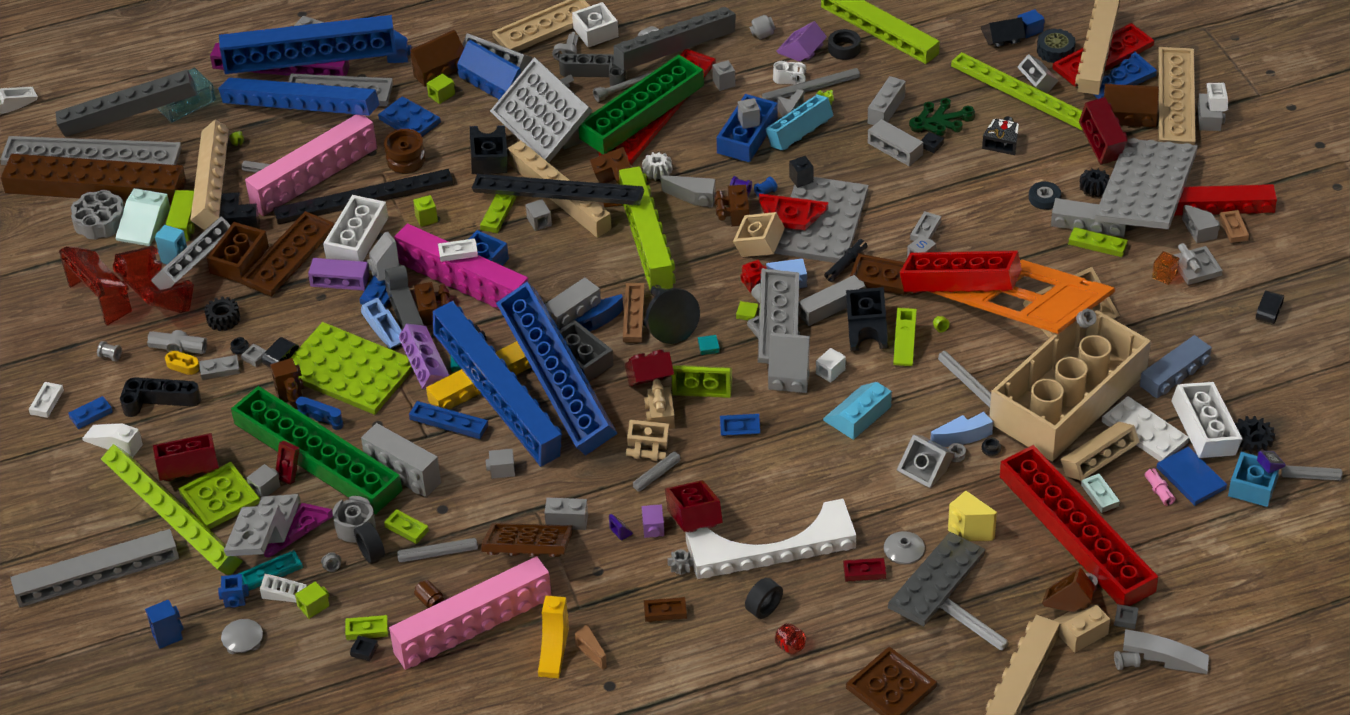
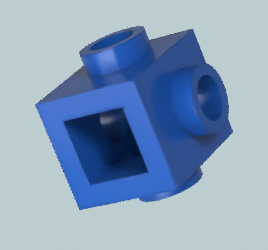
[218,574,249,608]

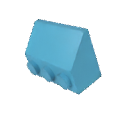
[823,382,892,440]

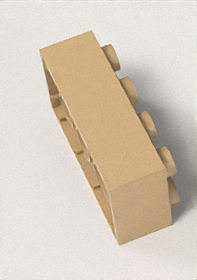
[989,308,1151,462]

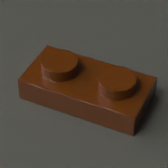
[644,597,687,622]

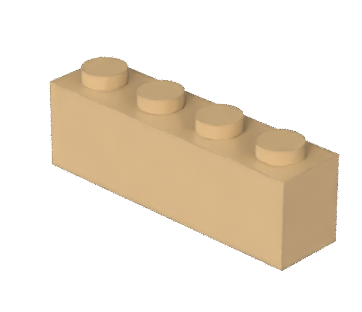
[1060,422,1140,481]

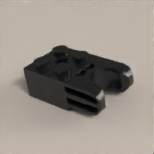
[469,125,507,174]
[846,287,889,351]

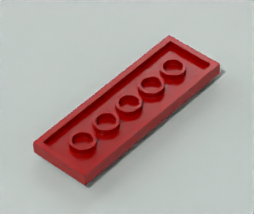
[1052,23,1155,87]

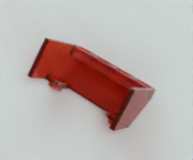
[59,246,132,325]

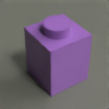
[642,504,664,538]

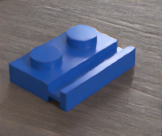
[360,276,390,309]

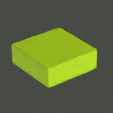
[736,301,759,320]

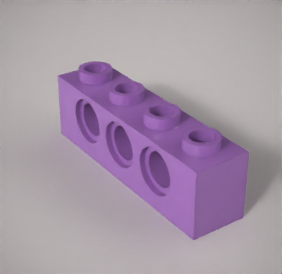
[399,324,449,389]

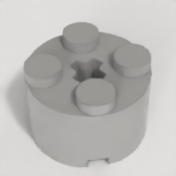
[333,496,376,543]

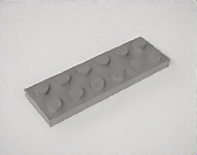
[288,74,393,106]
[758,268,799,364]

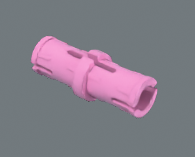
[1145,468,1175,506]

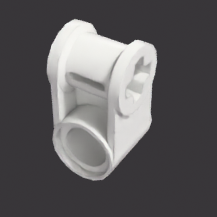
[773,61,807,85]

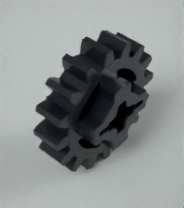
[1234,416,1275,454]

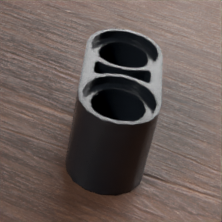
[1255,290,1284,324]
[262,337,299,368]

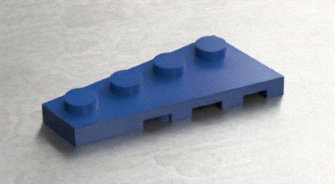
[1093,52,1157,99]

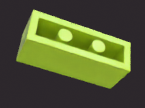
[166,190,194,241]

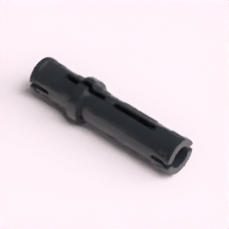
[824,239,868,282]

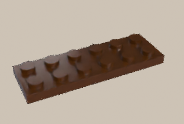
[241,211,335,297]

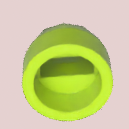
[229,131,244,146]
[933,316,950,333]

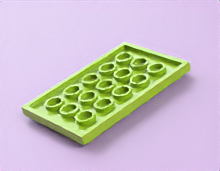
[290,322,413,415]

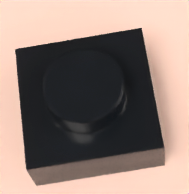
[921,132,944,154]
[350,635,378,662]

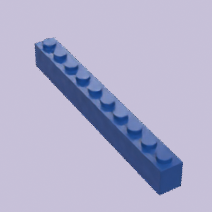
[218,77,380,116]

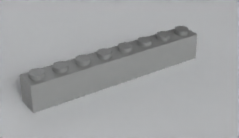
[10,529,179,608]

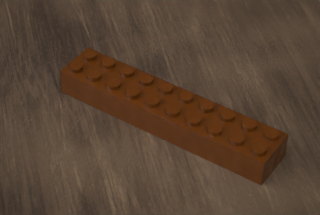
[0,154,186,205]

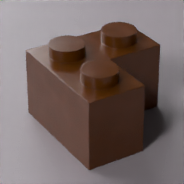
[590,147,632,185]

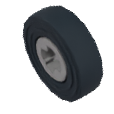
[1029,181,1061,210]

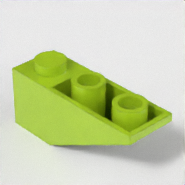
[893,308,917,366]

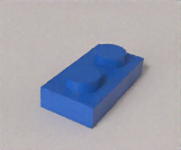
[68,396,113,429]
[720,413,760,435]

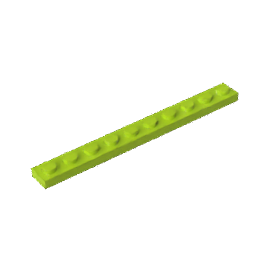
[951,52,1083,131]

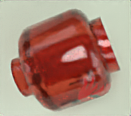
[775,623,806,654]

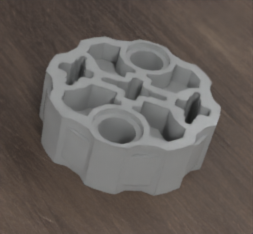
[71,190,124,240]

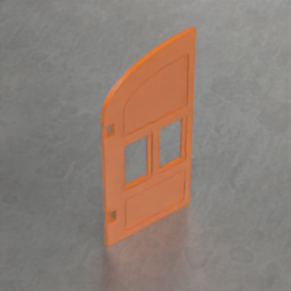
[928,260,1115,334]

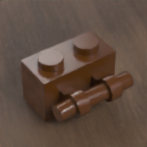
[714,184,749,227]
[414,282,451,326]
[270,358,304,409]

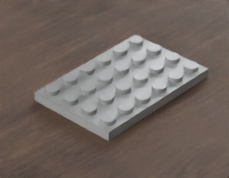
[490,57,593,163]
[775,177,868,263]

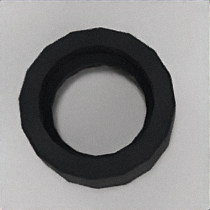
[828,29,861,60]
[354,522,385,563]
[745,578,783,619]

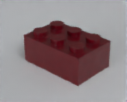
[1079,97,1128,165]
[624,349,674,387]
[153,433,219,481]
[665,480,723,532]

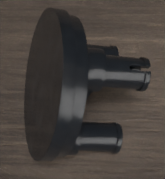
[643,285,700,344]

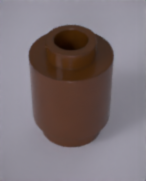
[414,580,444,608]

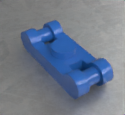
[296,397,343,430]

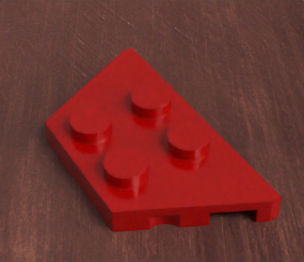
[759,193,829,230]

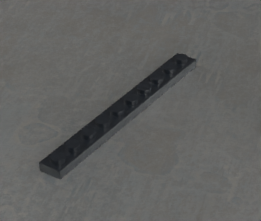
[273,168,453,225]
[472,174,644,205]

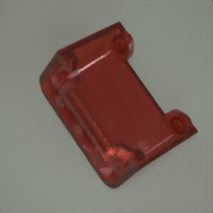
[113,245,194,313]

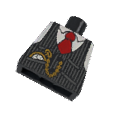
[982,116,1019,155]

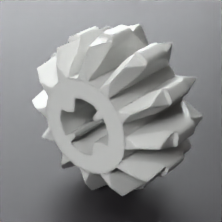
[642,152,673,181]

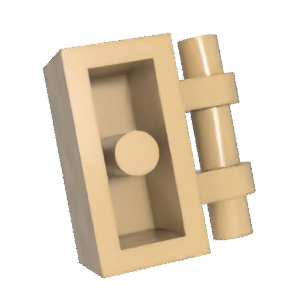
[644,379,675,429]
[626,420,669,461]

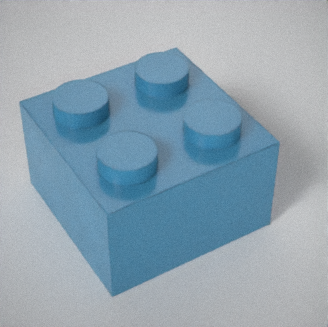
[1228,452,1280,507]

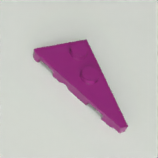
[264,503,333,558]

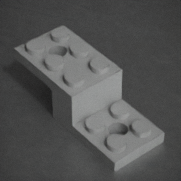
[224,494,301,556]

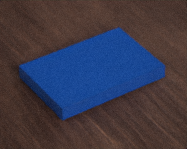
[1156,446,1227,506]

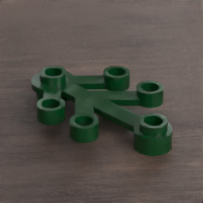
[909,98,975,136]

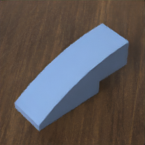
[361,298,402,349]
[931,412,993,447]

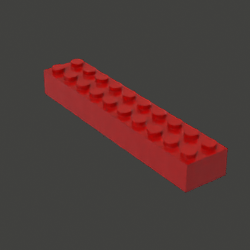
[1000,445,1158,606]

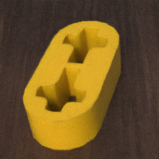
[165,351,200,375]

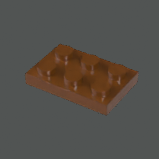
[850,253,905,294]

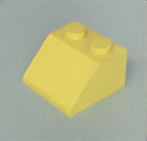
[948,491,997,541]

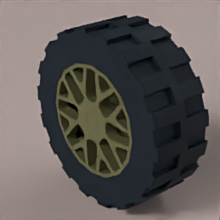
[1037,29,1076,63]

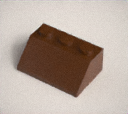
[410,30,464,87]
[1104,84,1159,127]

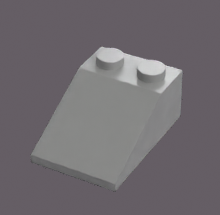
[768,333,810,393]

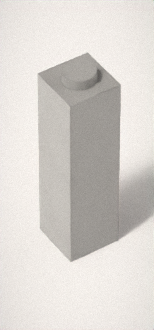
[798,275,866,326]

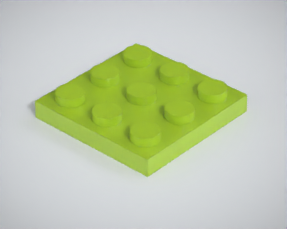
[178,462,260,530]

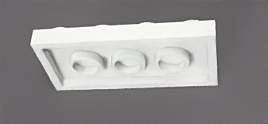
[1102,396,1189,461]

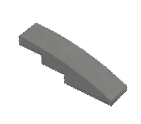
[1123,629,1209,674]

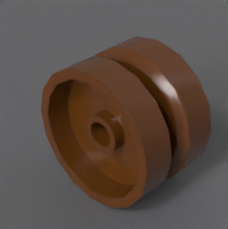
[384,129,425,173]

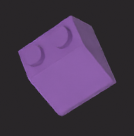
[777,21,827,61]

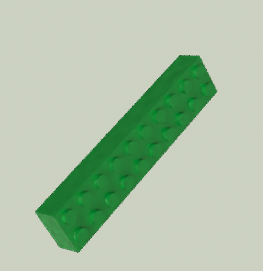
[231,386,403,515]

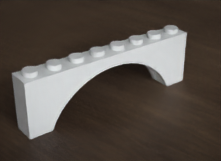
[686,499,856,579]

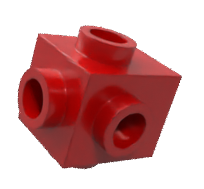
[740,260,767,293]

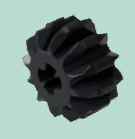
[1079,168,1110,197]

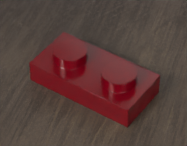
[276,441,300,485]
[843,558,886,582]

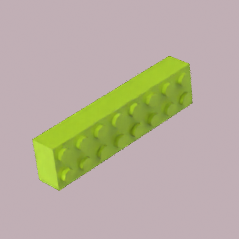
[619,166,676,296]

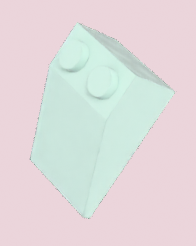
[116,188,170,246]

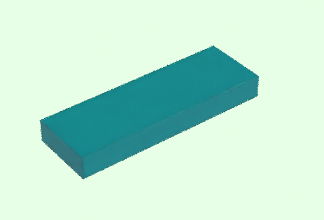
[238,550,303,591]

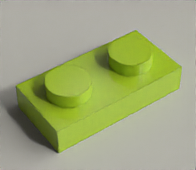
[384,509,429,544]
[345,615,388,640]

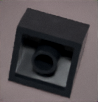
[981,17,1026,47]

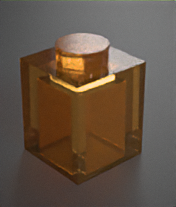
[1152,251,1180,285]

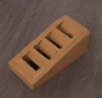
[575,625,607,670]

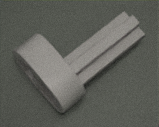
[552,32,579,61]

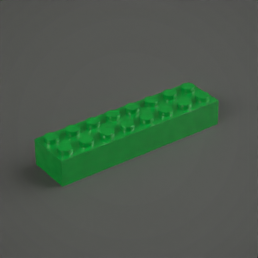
[578,54,704,155]

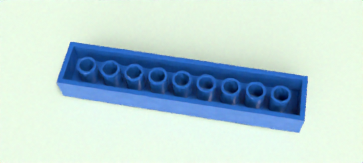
[219,15,397,74]
[496,282,618,456]
[433,301,562,467]

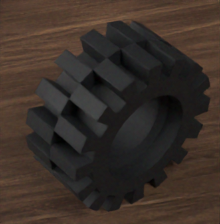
[204,297,240,331]

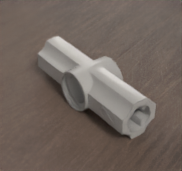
[147,330,207,354]

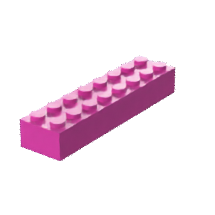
[394,223,529,309]

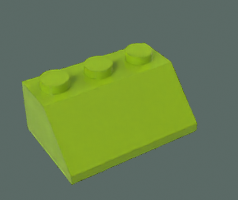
[672,365,732,398]

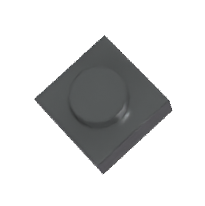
[1114,604,1138,629]

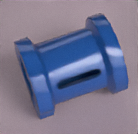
[754,177,778,197]

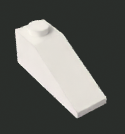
[82,423,143,458]

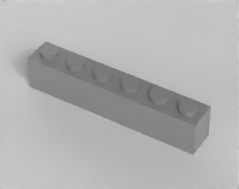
[151,216,231,293]

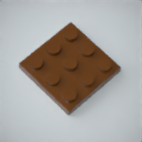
[846,647,937,715]

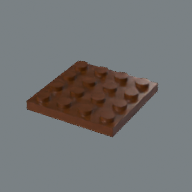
[482,523,573,557]

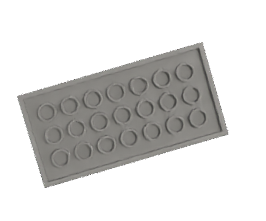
[1095,138,1197,229]

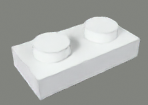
[438,239,478,262]
[29,382,64,418]

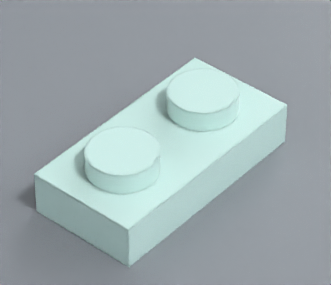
[1081,474,1120,513]

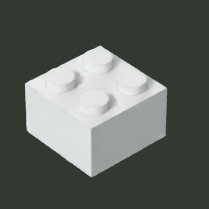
[572,2,619,47]

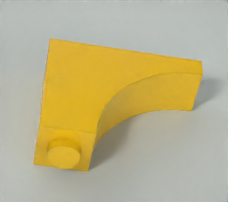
[538,595,569,679]

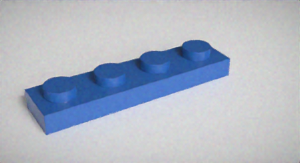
[409,401,488,439]

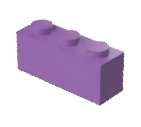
[308,258,369,291]

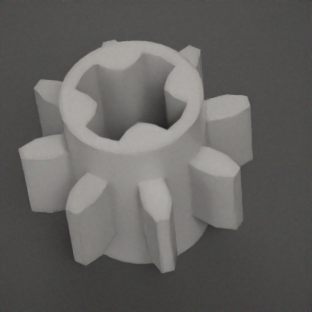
[668,549,693,575]

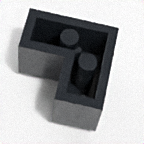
[220,192,260,229]

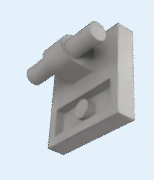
[1171,243,1223,285]

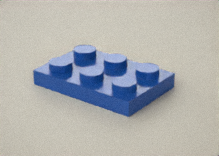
[378,96,441,137]

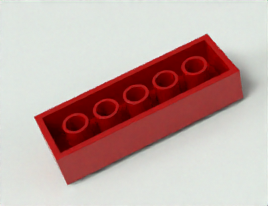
[900,251,1022,293]

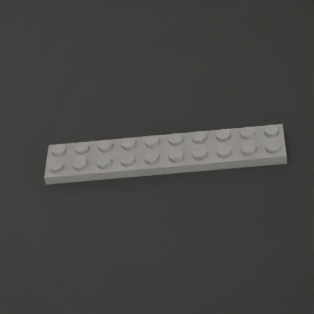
[0,136,182,165]

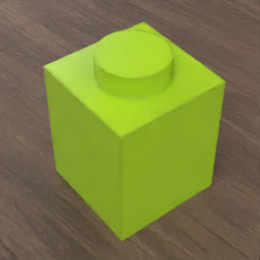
[427,73,455,104]
[413,195,438,227]
[295,581,329,619]

